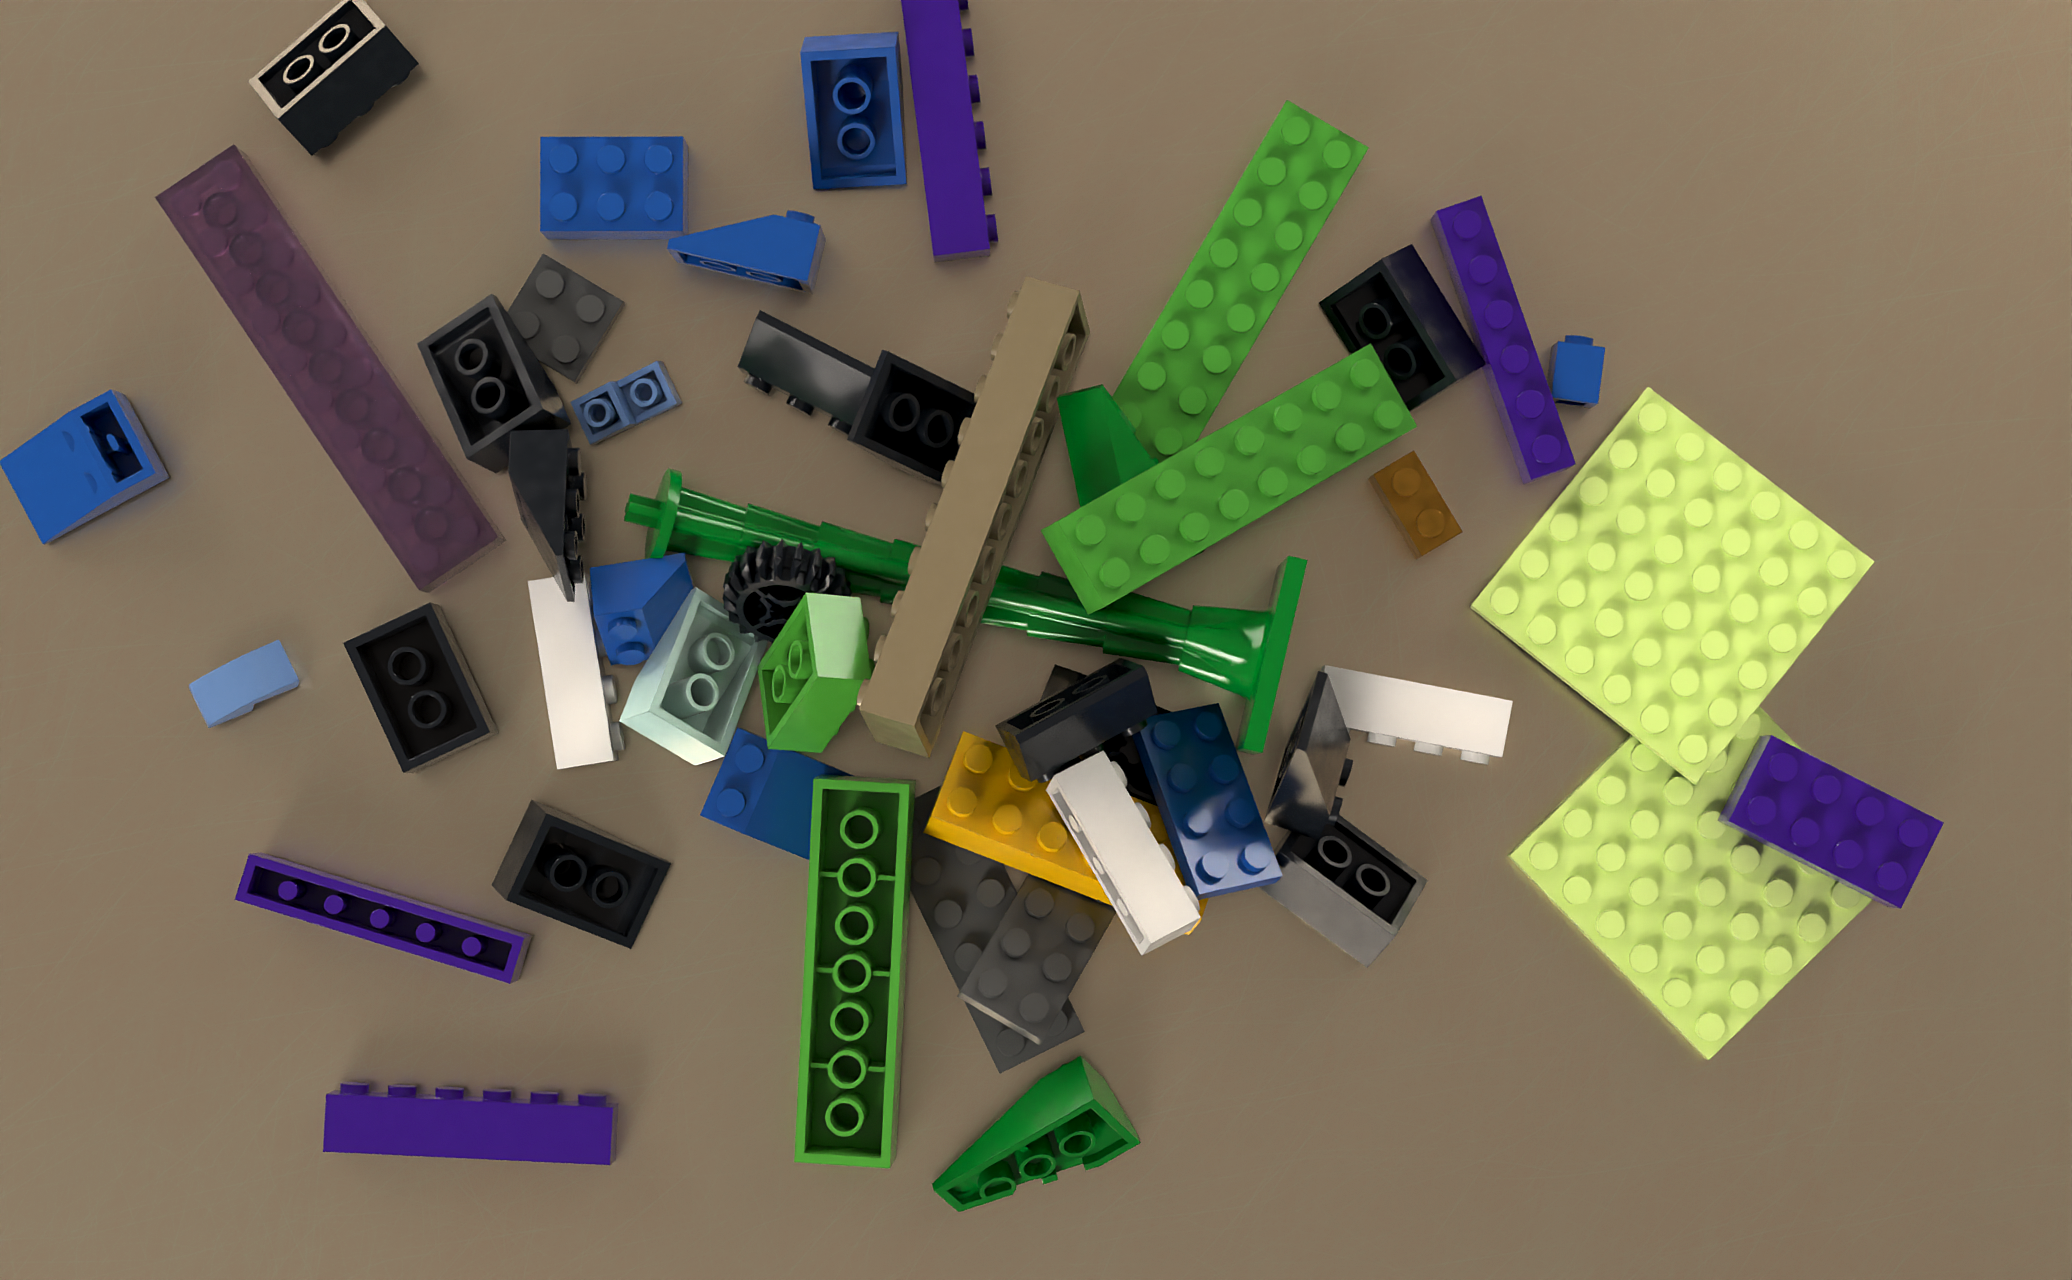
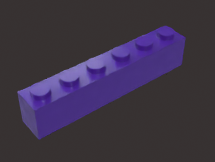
[901,0,998,263]
[1430,196,1576,484]
[235,853,532,984]
[323,1082,618,1165]

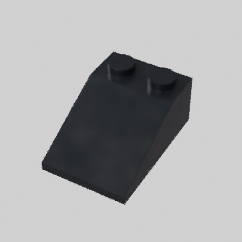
[417,294,571,473]
[847,350,977,485]
[1264,671,1353,840]
[492,799,671,949]

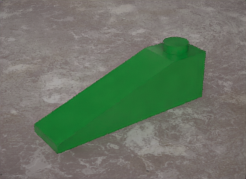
[1057,384,1205,561]
[932,1056,1141,1212]

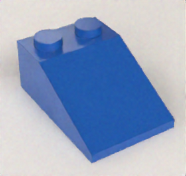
[800,32,907,189]
[667,210,826,294]
[700,727,854,860]

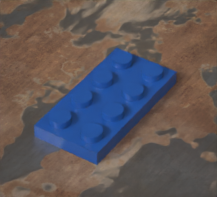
[1132,703,1283,900]

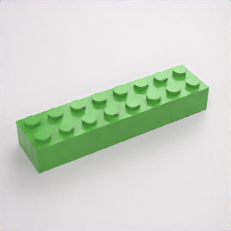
[1112,100,1369,462]
[1041,343,1417,615]
[794,774,916,1168]

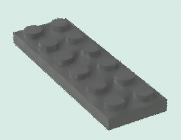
[910,785,1085,1073]

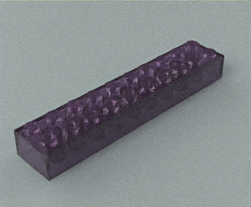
[155,144,507,593]

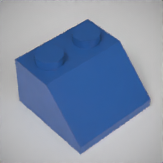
[590,553,695,665]

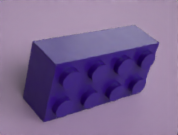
[1717,735,1944,909]

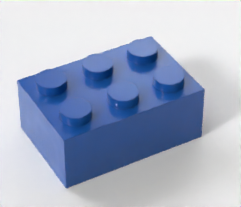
[540,136,688,240]

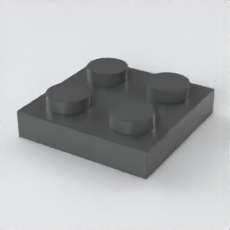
[507,253,625,384]

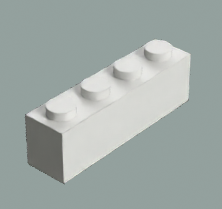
[528,572,625,770]
[1321,665,1513,765]
[1046,750,1201,956]

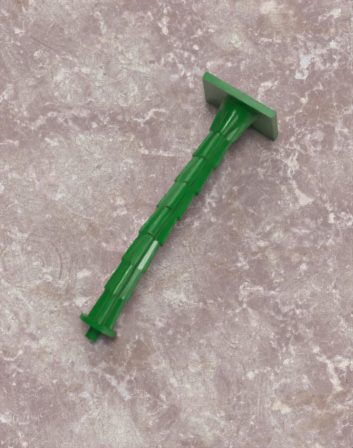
[624,468,1308,755]

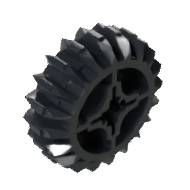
[722,539,852,644]

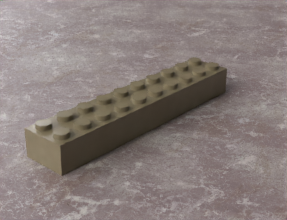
[857,276,1090,758]

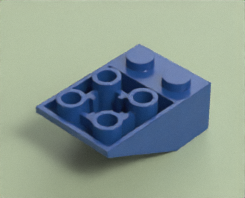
[0,389,170,545]

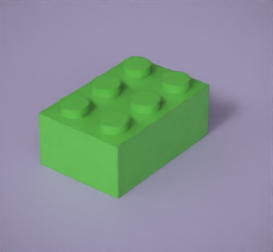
[757,592,875,753]

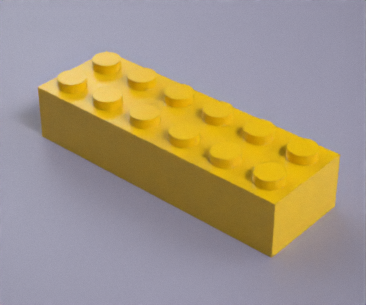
[923,731,1209,935]

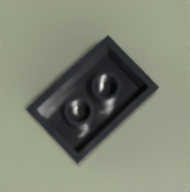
[343,602,498,773]

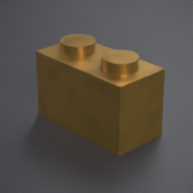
[1368,450,1463,559]

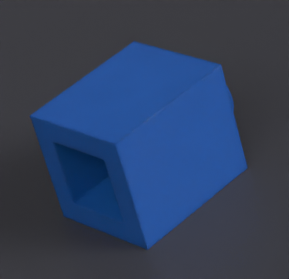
[1547,335,1605,408]

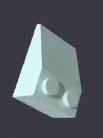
[619,588,768,766]

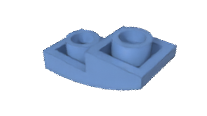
[570,361,682,445]
[189,640,299,728]

